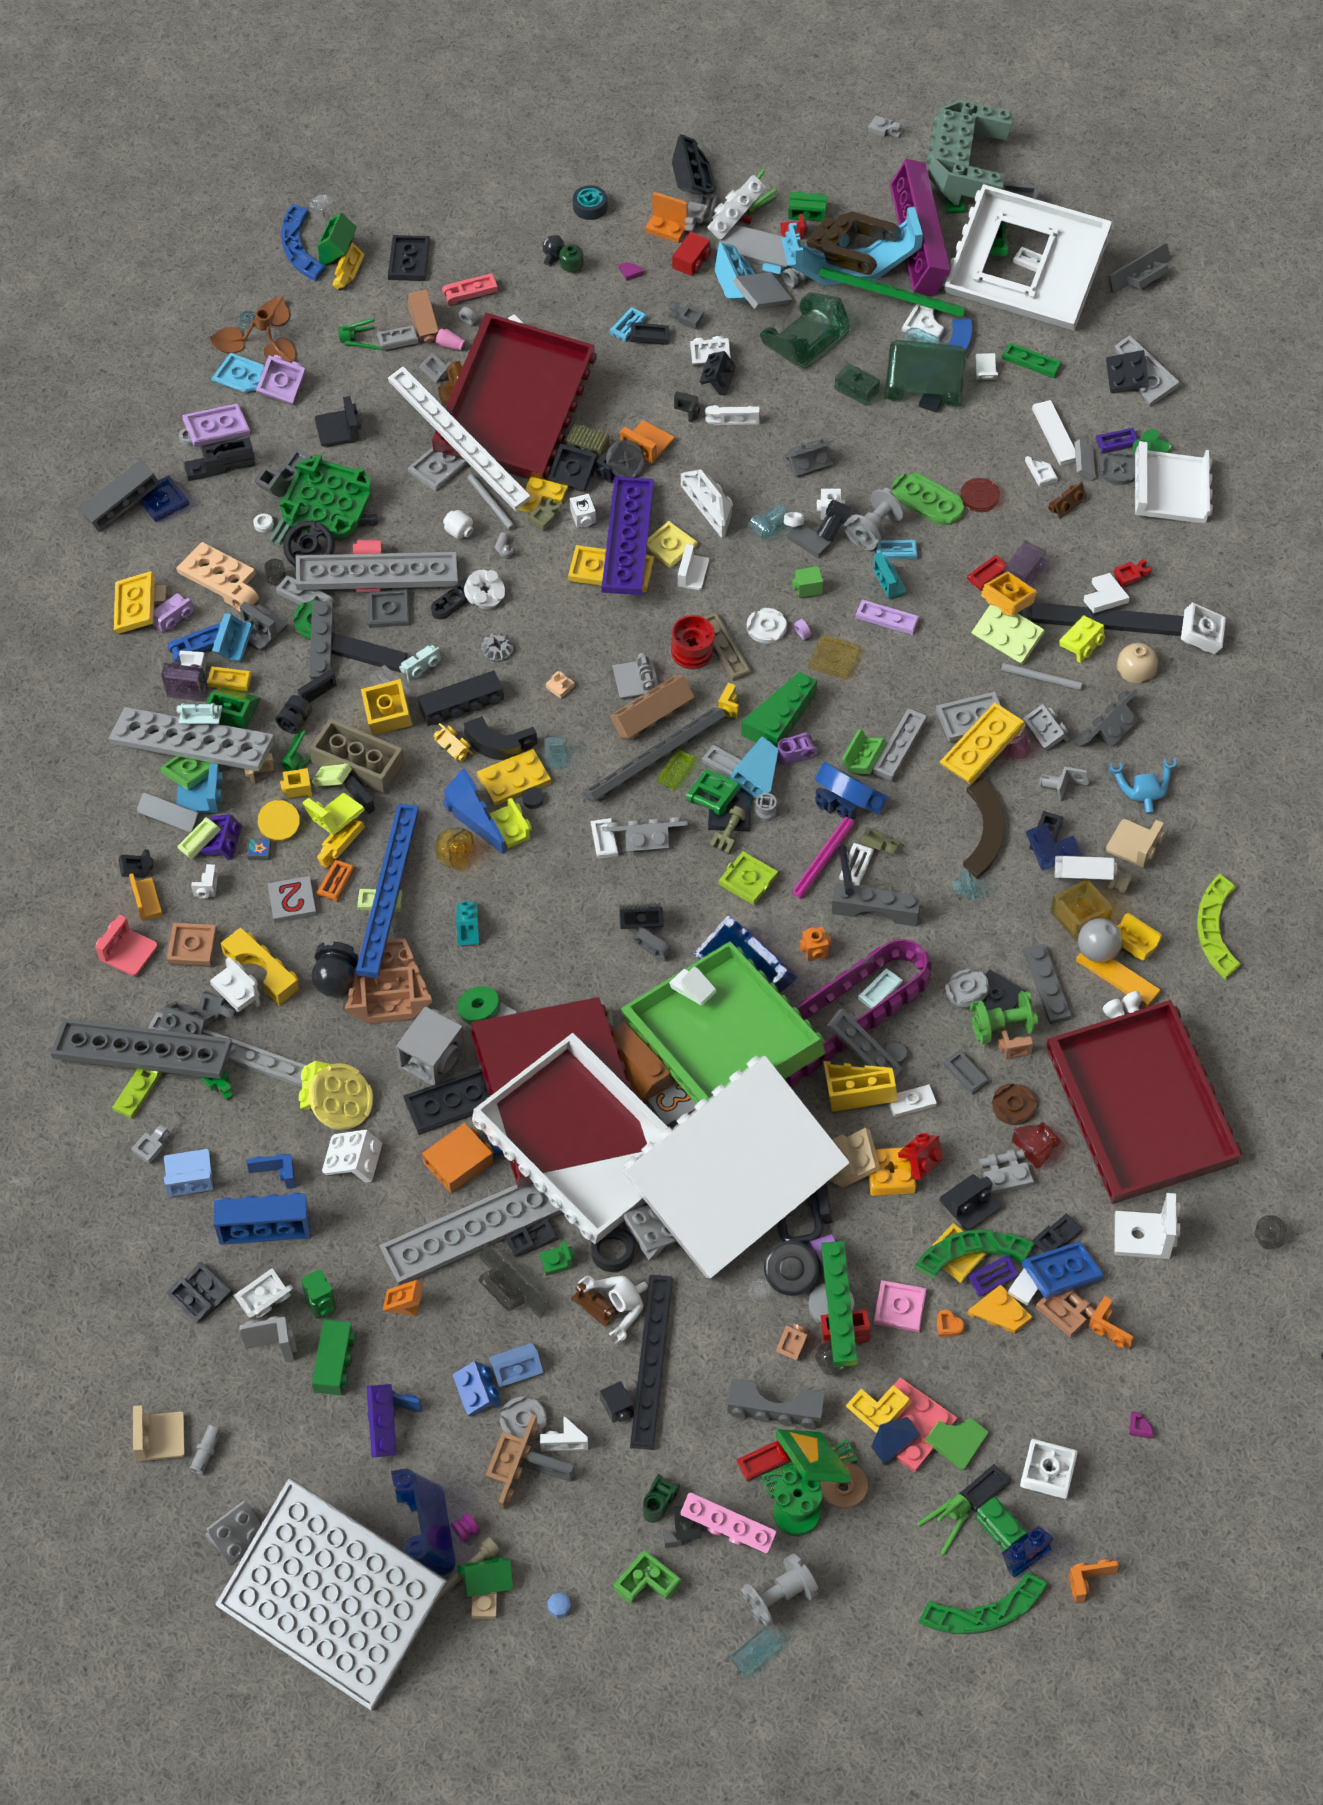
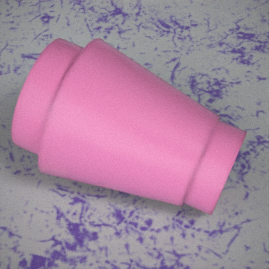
[436,328,465,351]

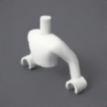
[578,1276,648,1345]

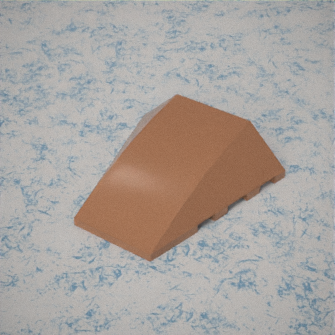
[345,938,432,1024]

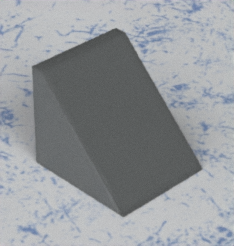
[663,1529,682,1548]

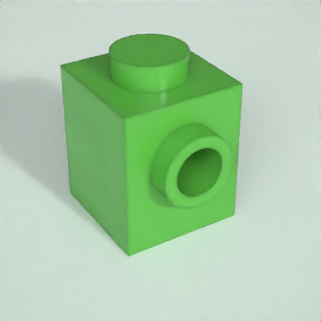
[792,566,823,598]

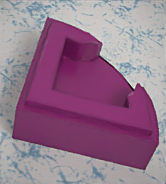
[619,263,643,281]
[1129,1411,1153,1439]

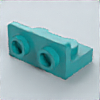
[873,552,906,599]

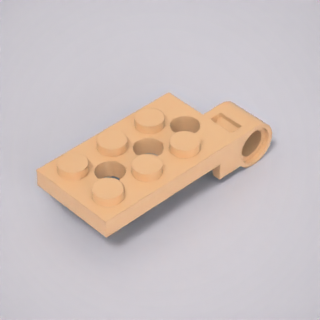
[176,542,259,611]

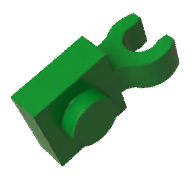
[199,1070,234,1100]

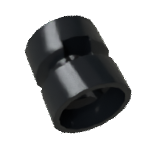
[275,695,313,734]

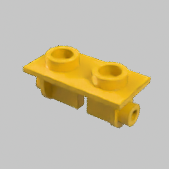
[434,723,474,762]

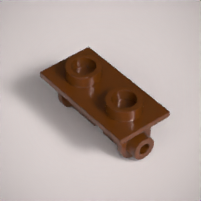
[1048,482,1086,519]
[571,1283,619,1327]

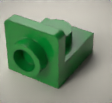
[539,1240,575,1276]

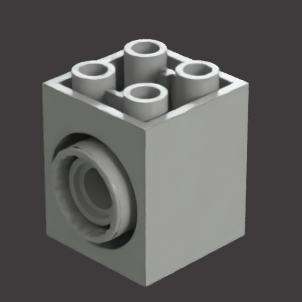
[396,1007,464,1085]

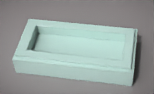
[858,968,903,1008]

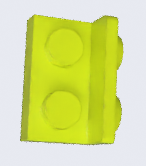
[489,798,532,849]

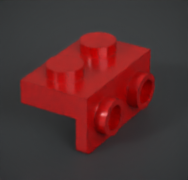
[898,1133,943,1180]

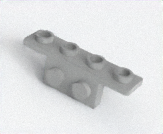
[602,817,688,851]

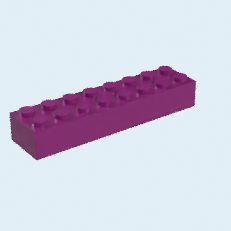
[889,158,951,296]

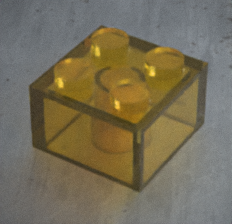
[1050,879,1113,941]

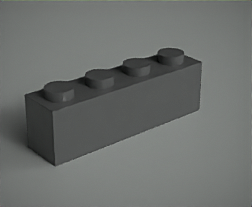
[79,459,160,532]

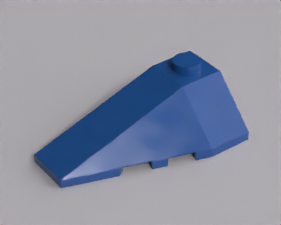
[443,769,506,854]

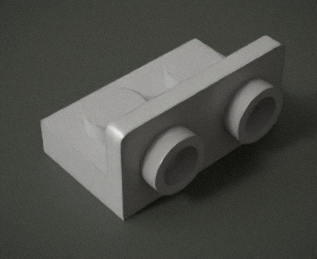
[1023,704,1070,751]

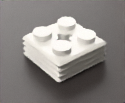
[1181,602,1226,654]
[1020,1439,1078,1499]

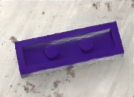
[366,1384,397,1458]

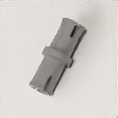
[189,1425,222,1475]

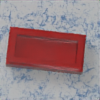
[967,555,1010,591]
[736,1440,789,1482]

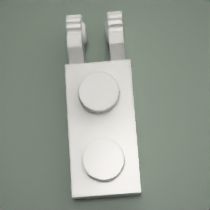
[705,405,760,425]

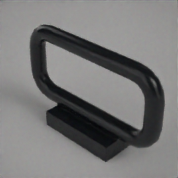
[777,1182,833,1244]

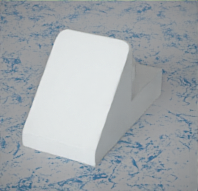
[669,967,717,1006]
[540,1417,588,1452]

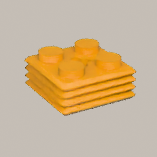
[981,571,1038,616]
[868,1147,916,1196]

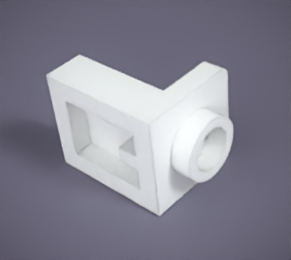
[191,864,218,899]

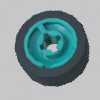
[573,185,608,220]

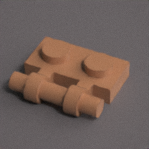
[1036,1290,1095,1338]

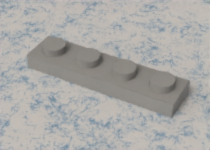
[873,708,927,781]

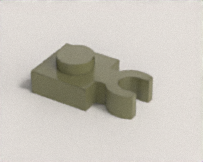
[528,498,561,531]
[861,827,900,854]

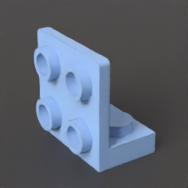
[164,1149,213,1197]

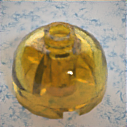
[434,827,475,870]

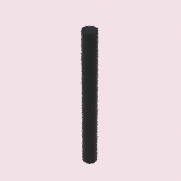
[839,845,854,896]

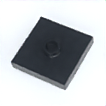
[982,969,1026,1011]

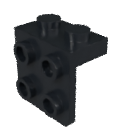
[315,396,361,446]

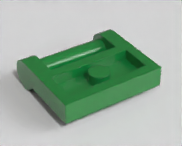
[686,769,741,816]

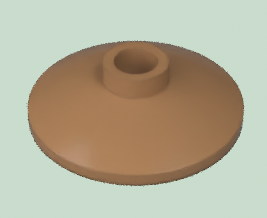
[820,1462,868,1508]

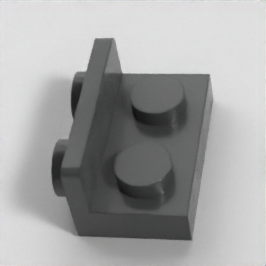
[160,1001,214,1035]

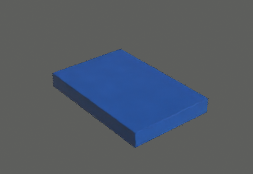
[1022,1241,1104,1299]

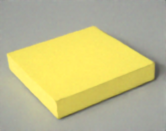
[647,521,698,568]

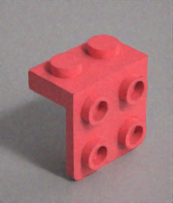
[95,915,157,976]

